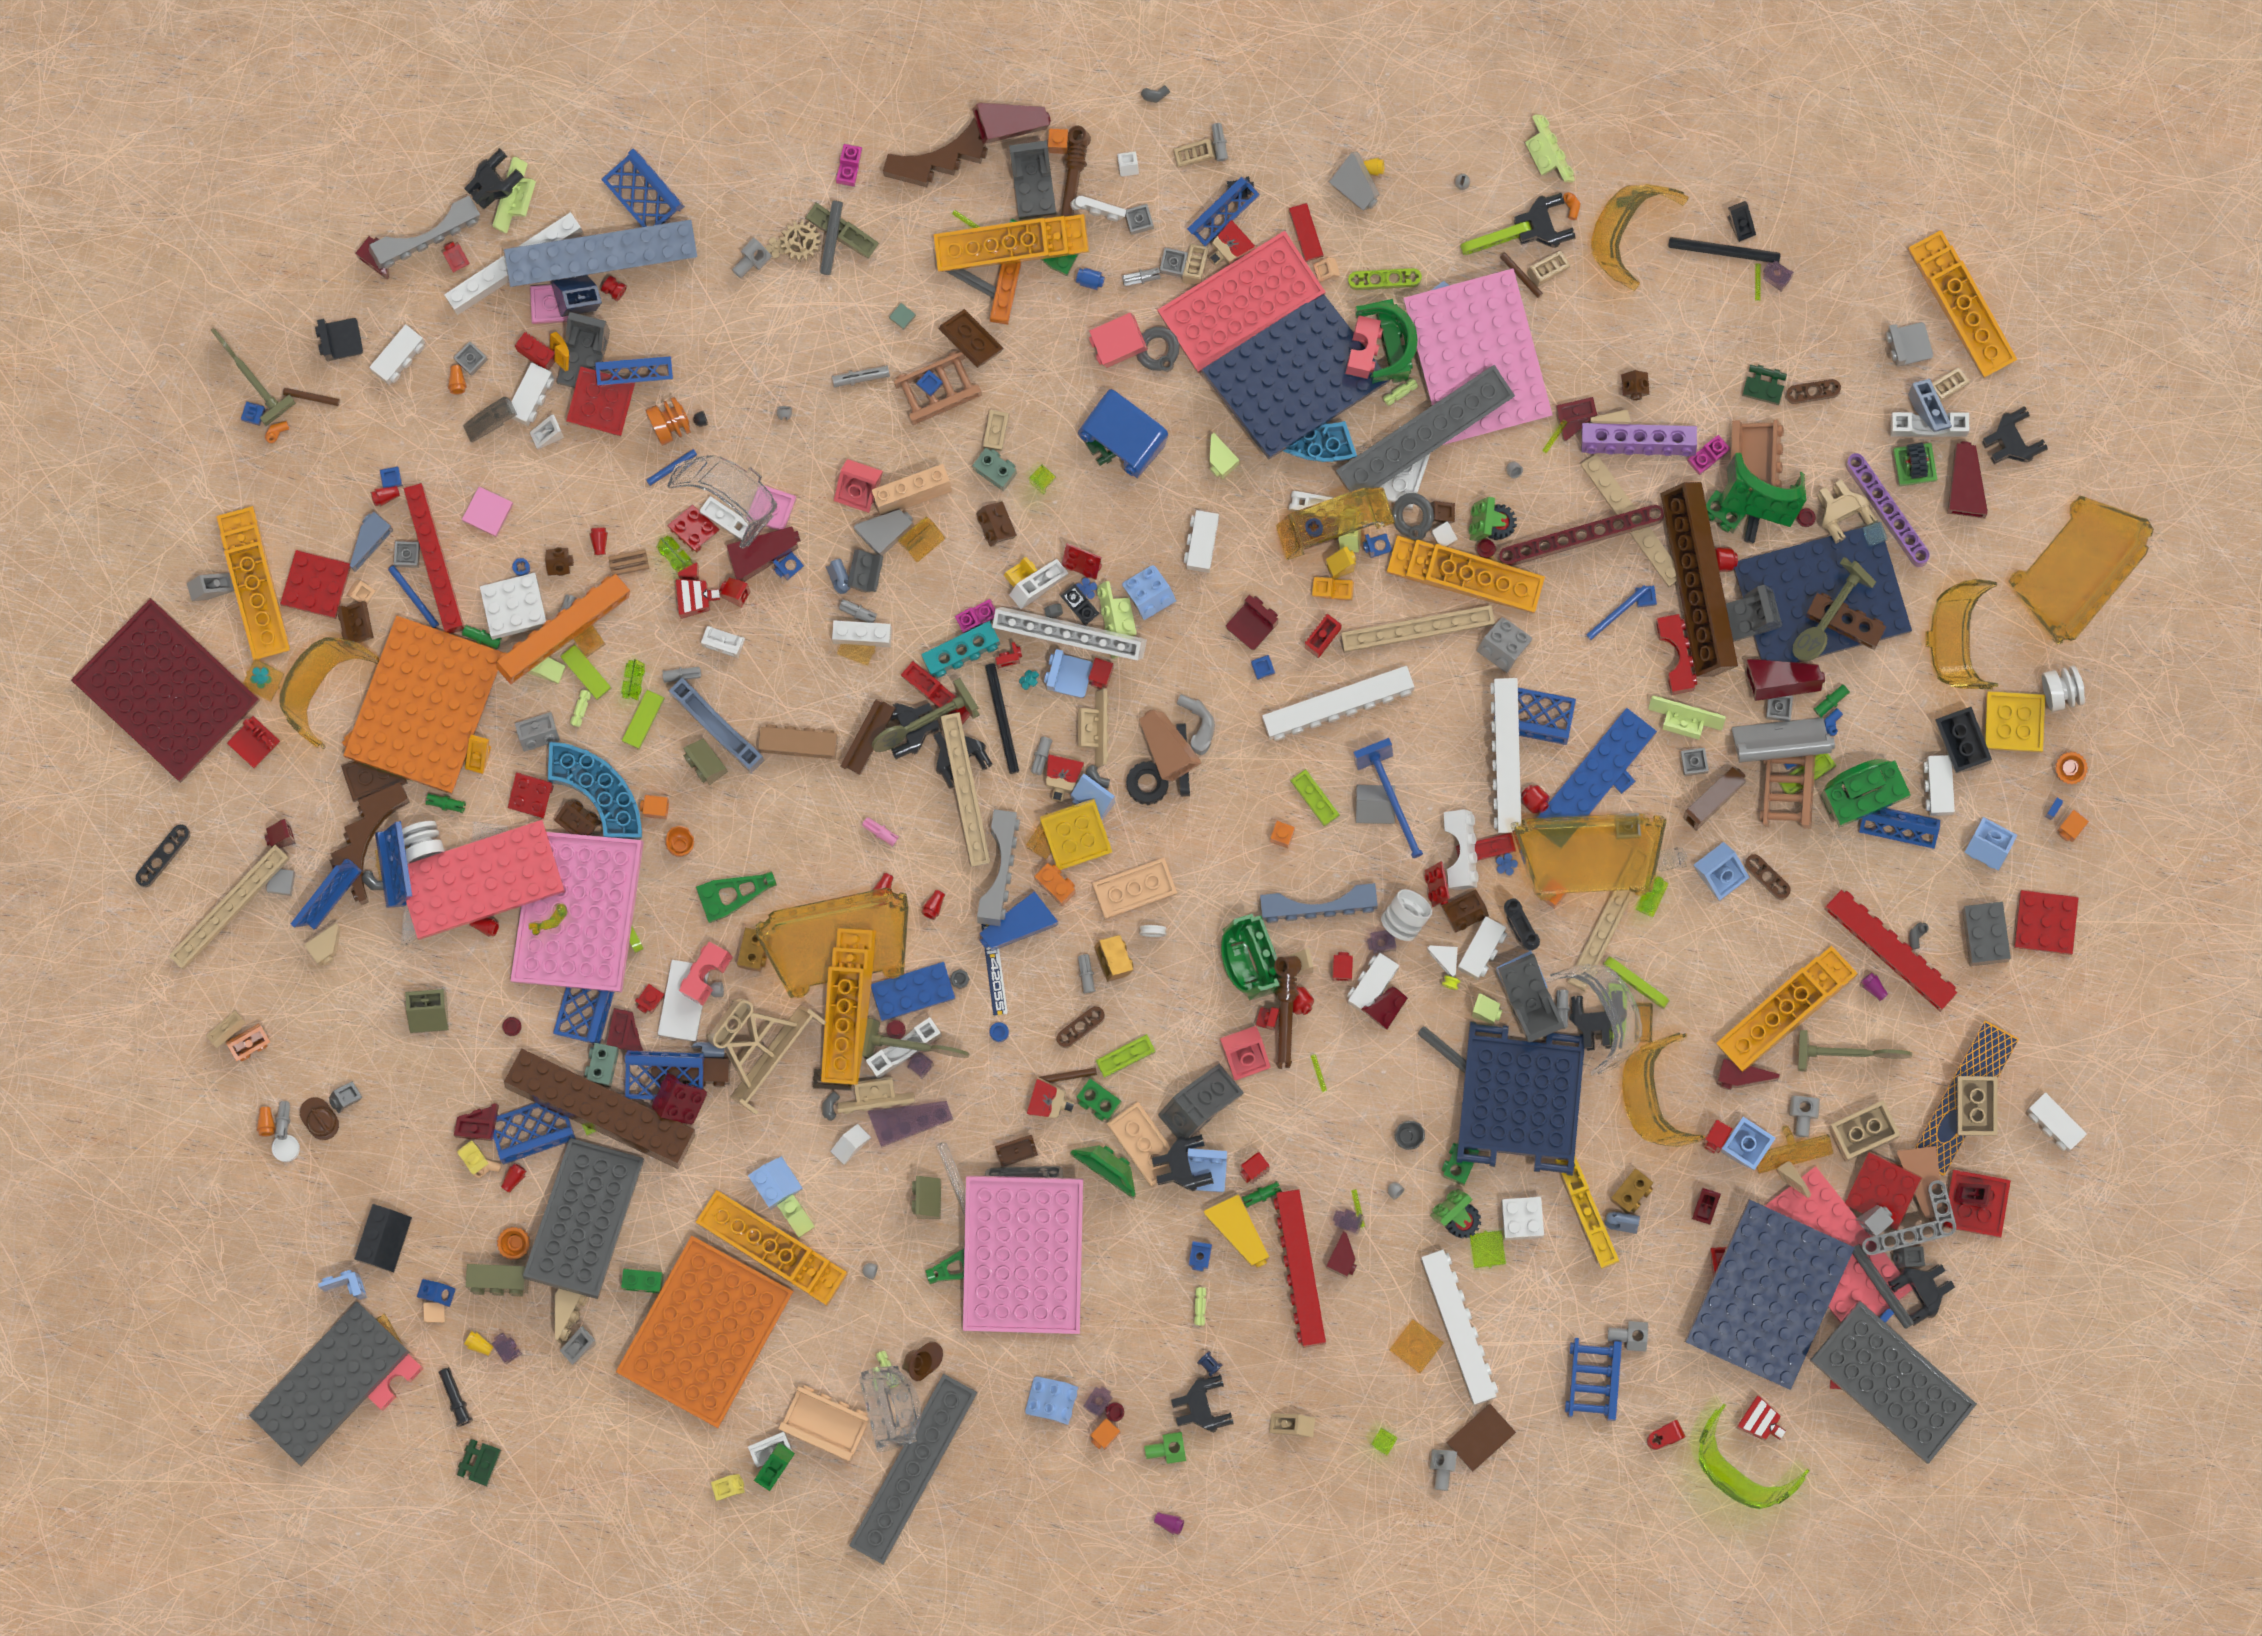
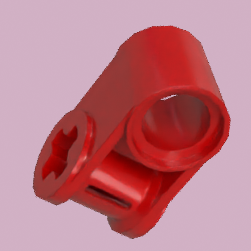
[1647,1419,1686,1450]

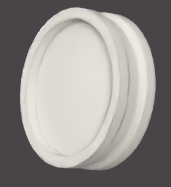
[1139,925,1167,937]
[272,1135,300,1162]

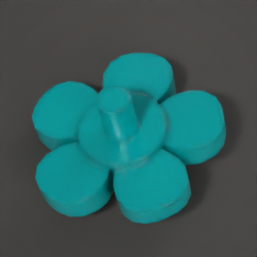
[250,667,272,688]
[1019,670,1039,690]

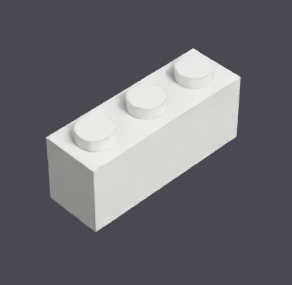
[369,324,425,385]
[506,363,554,426]
[1184,510,1219,573]
[832,621,892,647]
[1923,755,1955,816]
[1458,917,1507,980]
[1347,953,1399,1015]
[2027,1092,2087,1152]

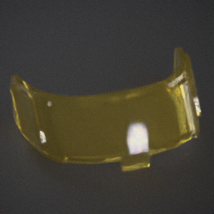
[1591,184,1689,291]
[1925,579,1998,690]
[279,637,380,749]
[1622,1032,1705,1147]

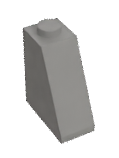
[1329,151,1380,211]
[854,509,914,555]

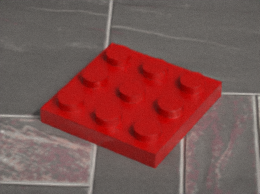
[566,367,635,437]
[280,550,351,619]
[2014,890,2079,955]
[1845,1152,1923,1230]
[1943,1169,2011,1238]

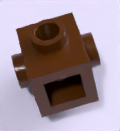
[1621,370,1650,401]
[545,547,574,576]

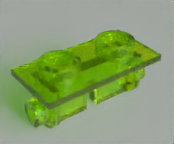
[657,535,693,572]
[621,659,645,701]
[1636,875,1669,918]

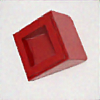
[678,562,699,580]

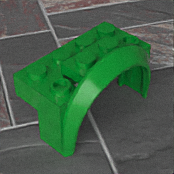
[1355,299,1418,383]
[1720,453,1807,527]
[1821,759,1911,828]
[1221,914,1280,1001]

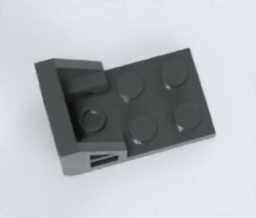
[1009,140,1056,219]
[557,312,610,388]
[1726,585,1782,642]
[1498,954,1565,1042]
[1158,1063,1244,1139]

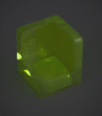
[1029,464,1056,495]
[1371,1427,1398,1456]

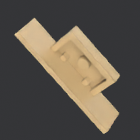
[1078,689,1109,768]
[838,1077,915,1114]

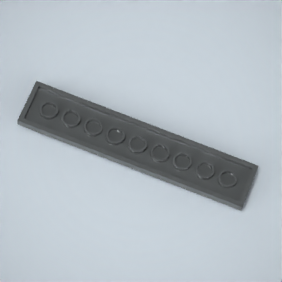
[1336,365,1515,502]
[849,1374,978,1565]

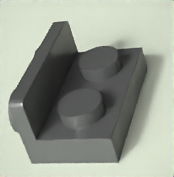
[847,549,883,593]

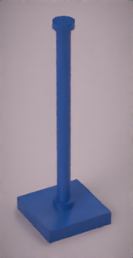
[1354,738,1423,859]

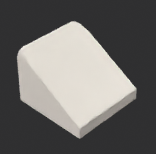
[1117,152,1139,177]
[1431,521,1458,547]

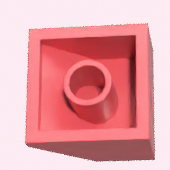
[834,459,883,513]
[1220,1026,1271,1081]

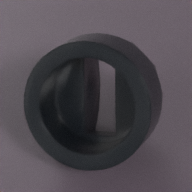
[693,411,708,427]

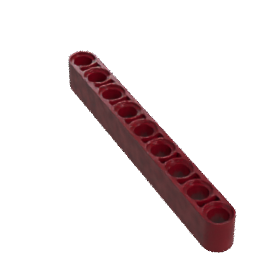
[1499,505,1664,566]

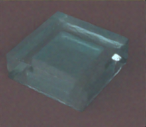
[1863,522,1887,546]

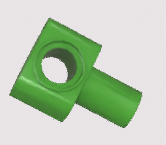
[1144,1432,1186,1464]

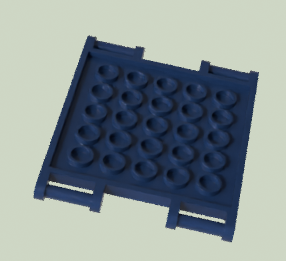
[1456,1021,1585,1176]

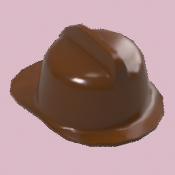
[300,1097,339,1140]
[902,1342,943,1381]

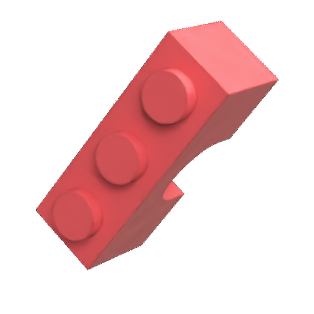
[1345,316,1383,379]
[679,942,733,1006]
[368,1354,424,1411]

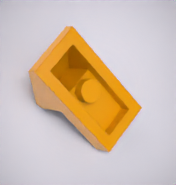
[465,735,491,774]

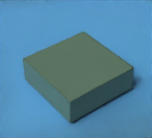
[889,303,916,330]

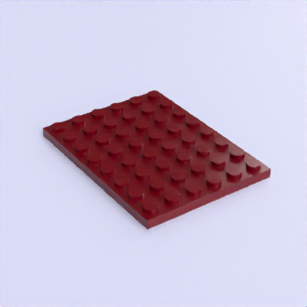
[71,598,260,783]

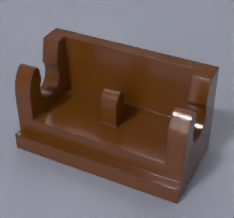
[995,1135,1038,1167]

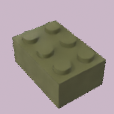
[465,1264,529,1297]

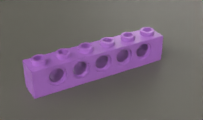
[1581,423,1697,457]

